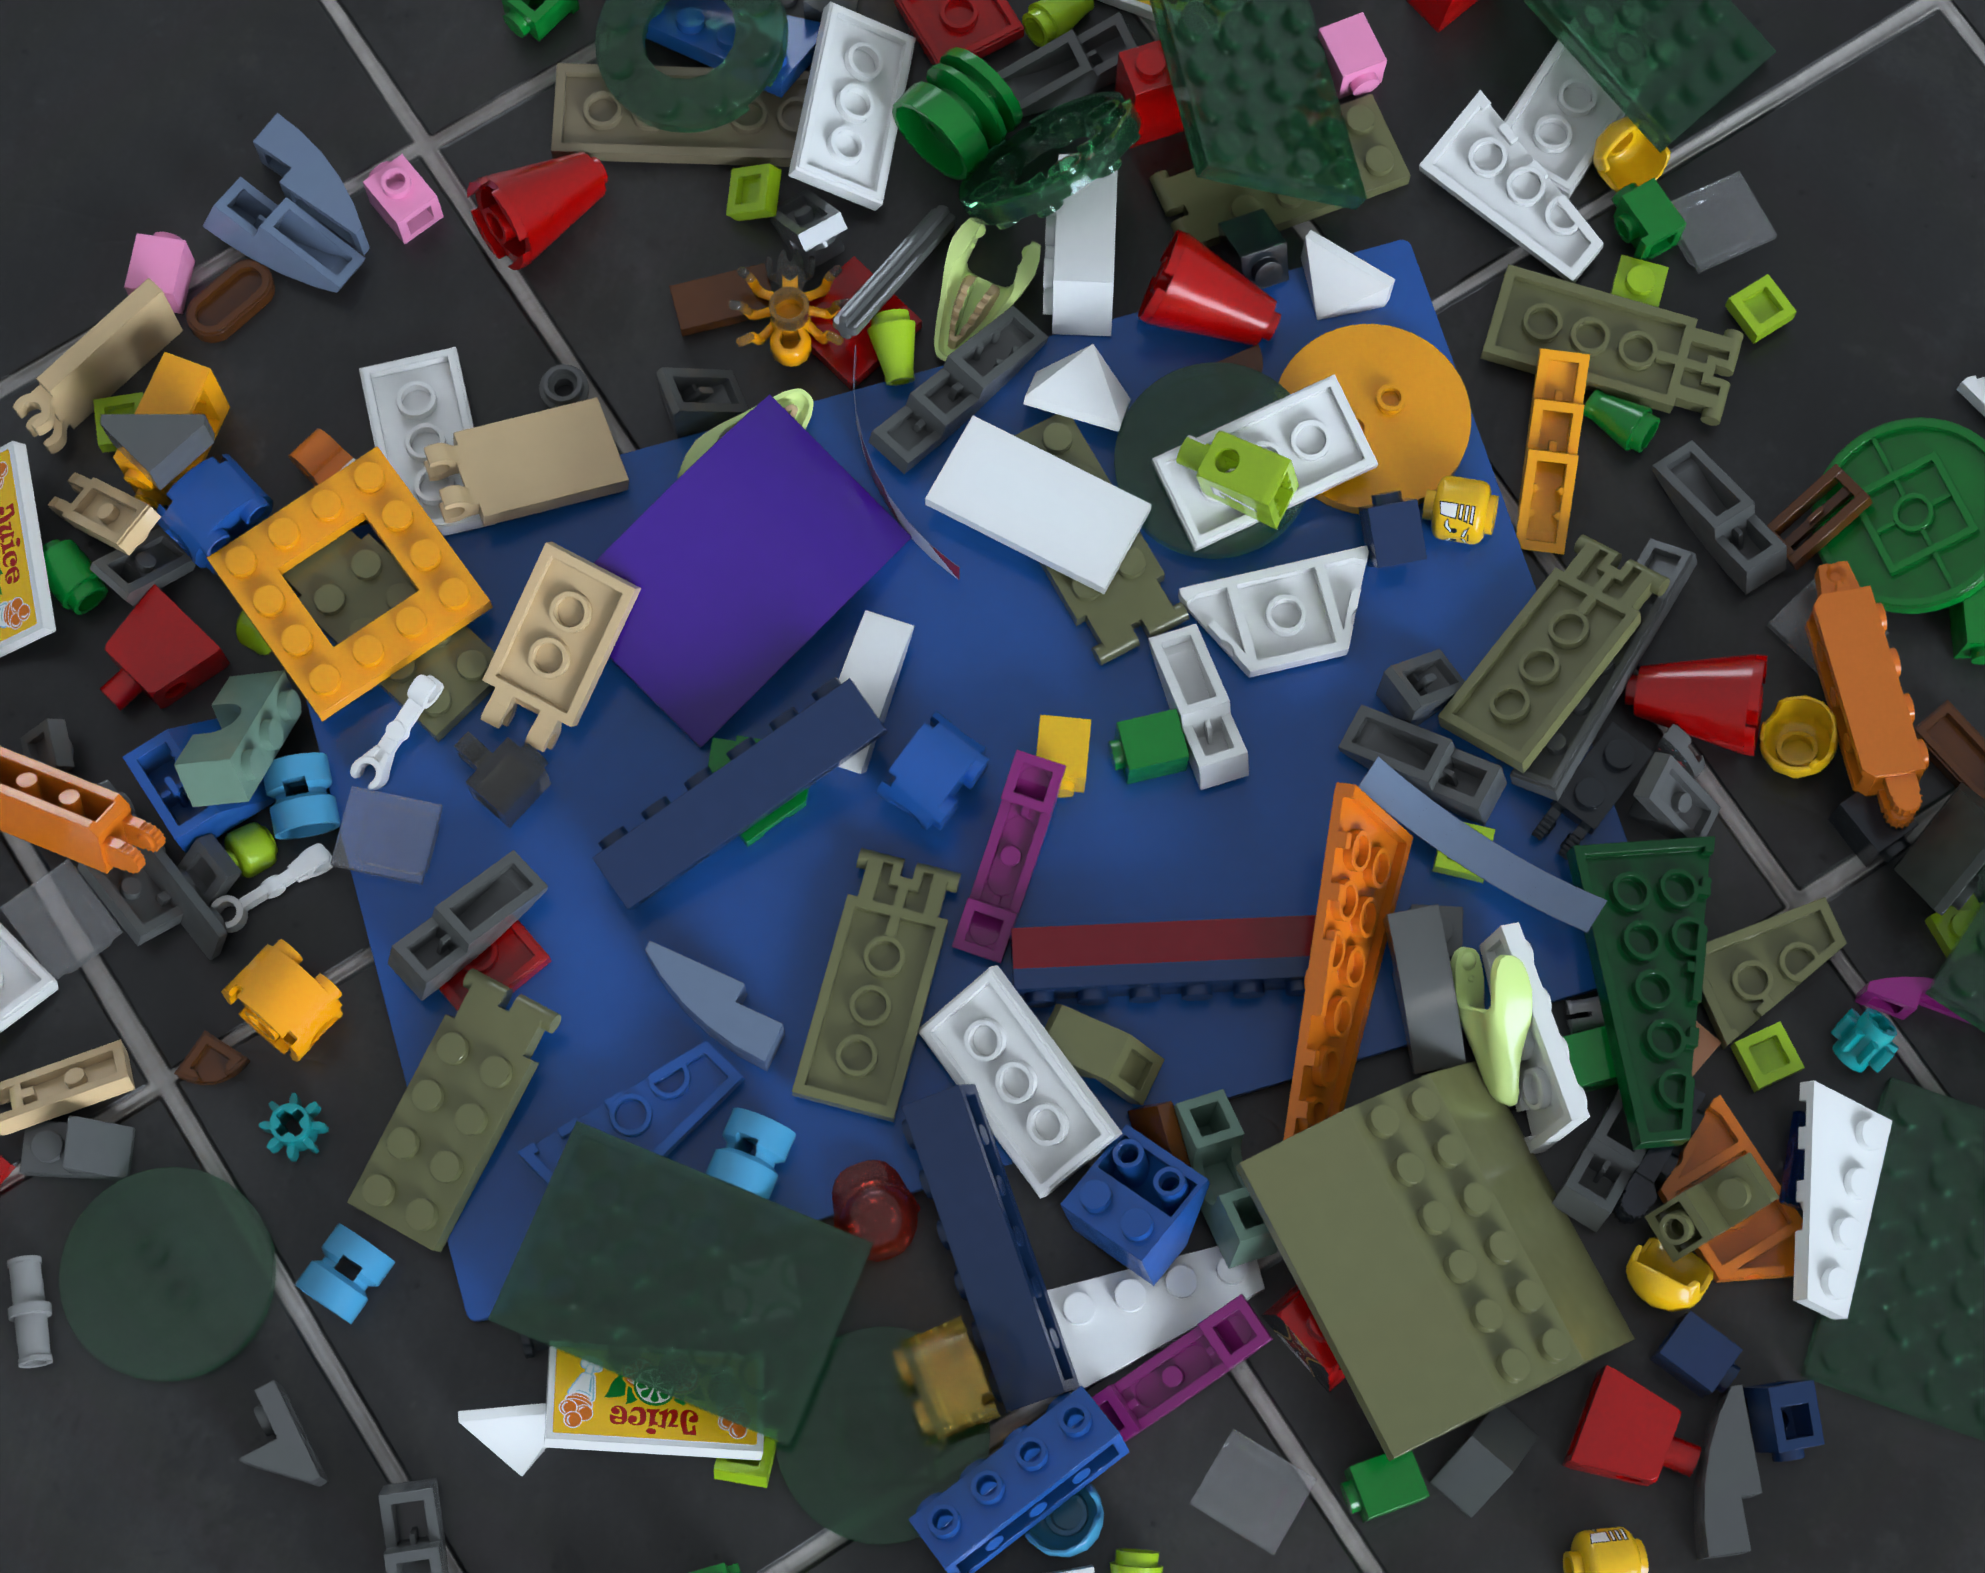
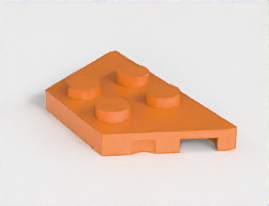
[1657,1095,1803,1283]

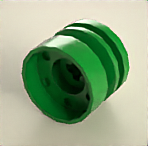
[892,47,1023,180]

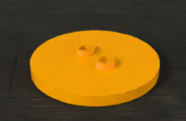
[1273,324,1471,514]

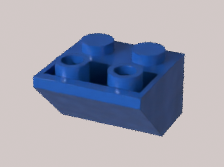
[123,718,275,853]
[1060,1124,1210,1286]

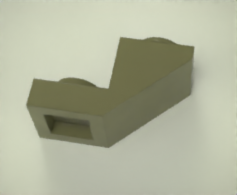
[1045,1004,1165,1105]
[1645,1153,1780,1262]

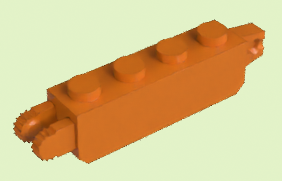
[1805,561,1929,829]
[0,746,166,874]

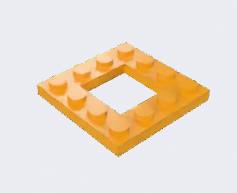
[207,446,493,722]

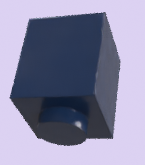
[1358,490,1427,568]
[1650,1310,1743,1398]

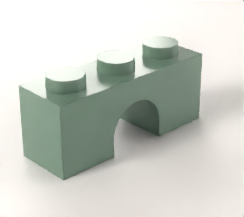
[174,670,302,807]
[1174,1089,1278,1269]

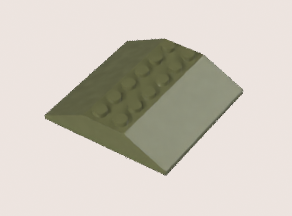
[1235,1061,1635,1461]

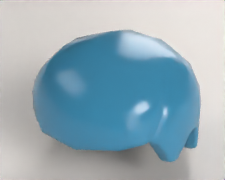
[1024,1483,1104,1557]

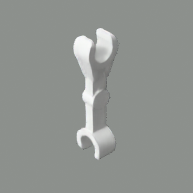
[350,674,444,790]
[211,843,335,933]

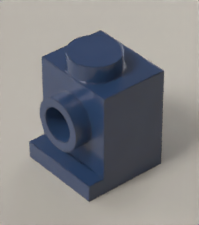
[1743,1380,1825,1462]

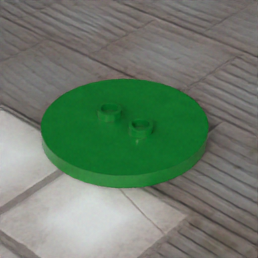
[1812,417,1985,614]

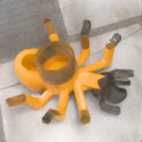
[728,249,850,367]

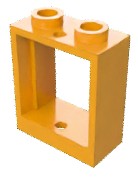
[113,352,230,509]

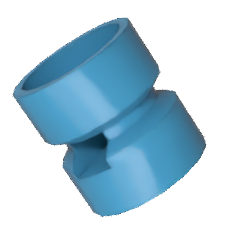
[263,752,341,840]
[704,1107,796,1204]
[294,1223,396,1324]

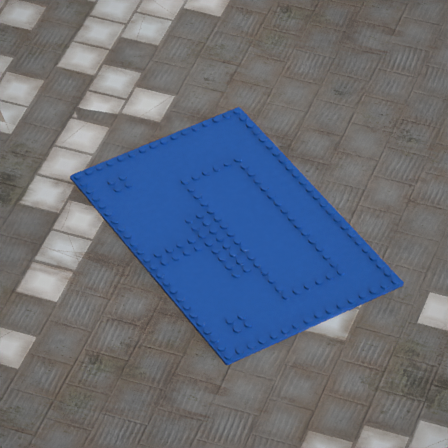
[292,240,1628,1322]

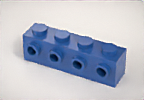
[908,1385,1130,1573]

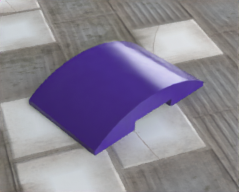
[594,394,912,748]

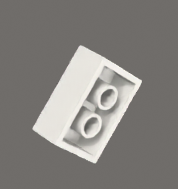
[1043,154,1118,336]

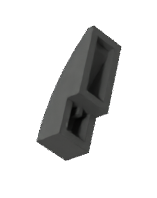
[997,12,1140,117]
[1652,440,1787,595]
[1338,704,1507,826]
[388,850,548,1001]
[1383,904,1466,1075]
[1552,1088,1648,1233]
[1693,1385,1763,1560]
[378,1477,449,1573]

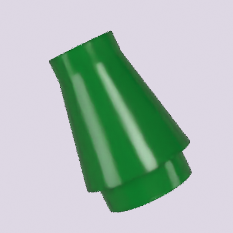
[1583,389,1660,453]

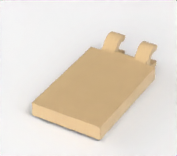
[13,278,183,454]
[424,397,629,527]
[480,542,641,752]

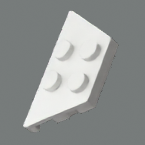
[1178,545,1369,678]

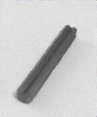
[833,205,956,339]

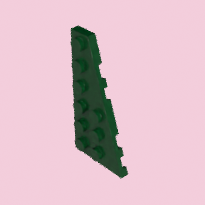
[1566,836,1715,1150]

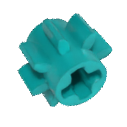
[1831,1008,1899,1073]
[259,1093,329,1162]

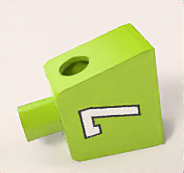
[1176,431,1299,529]

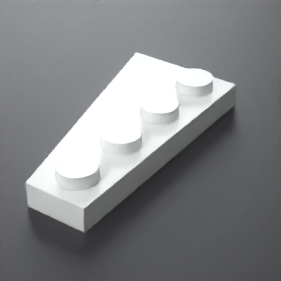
[1419,90,1604,283]
[1479,922,1590,1154]
[1793,1080,1892,1320]
[1047,1246,1265,1392]

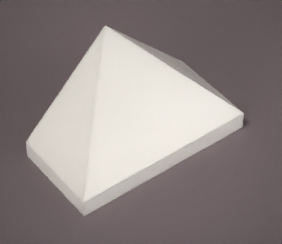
[1301,230,1395,320]
[1023,344,1131,432]
[458,1403,546,1476]

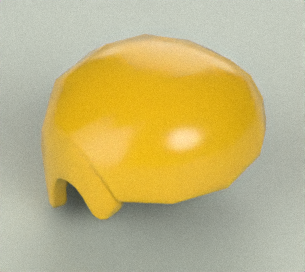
[1593,115,1671,193]
[1759,695,1838,779]
[1626,1237,1713,1312]

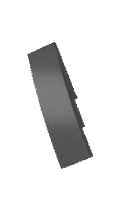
[869,306,1049,474]

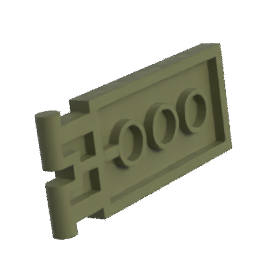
[1150,94,1411,248]
[1480,264,1744,426]
[1014,414,1190,666]
[282,530,495,742]
[1438,534,1670,773]
[792,848,962,1122]
[347,968,561,1252]

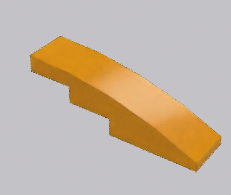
[1515,348,1590,555]

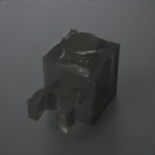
[454,731,551,828]

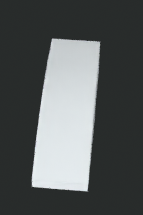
[838,610,915,774]
[1148,624,1249,790]

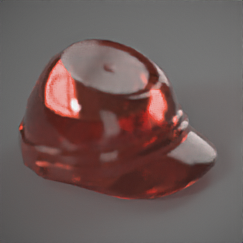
[832,1160,920,1262]

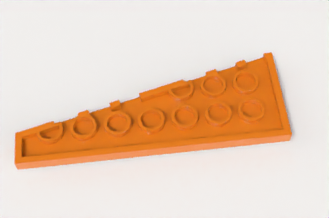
[1283,782,1413,1141]

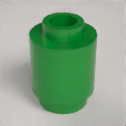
[43,539,108,615]

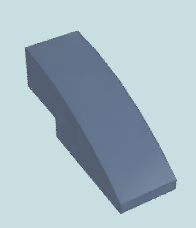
[253,113,370,255]
[203,176,366,293]
[645,941,785,1071]

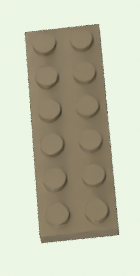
[551,63,810,167]

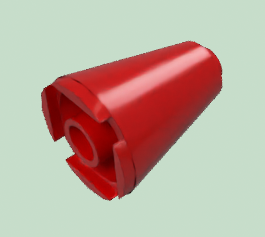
[467,152,608,270]
[1138,229,1281,346]
[1625,654,1767,756]

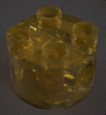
[892,1315,1001,1441]

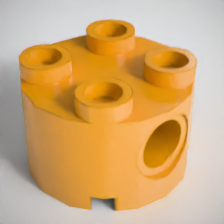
[221,939,343,1062]

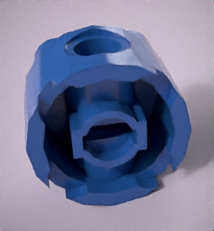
[156,454,273,575]
[876,711,990,831]

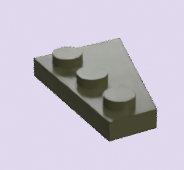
[1702,897,1847,1050]

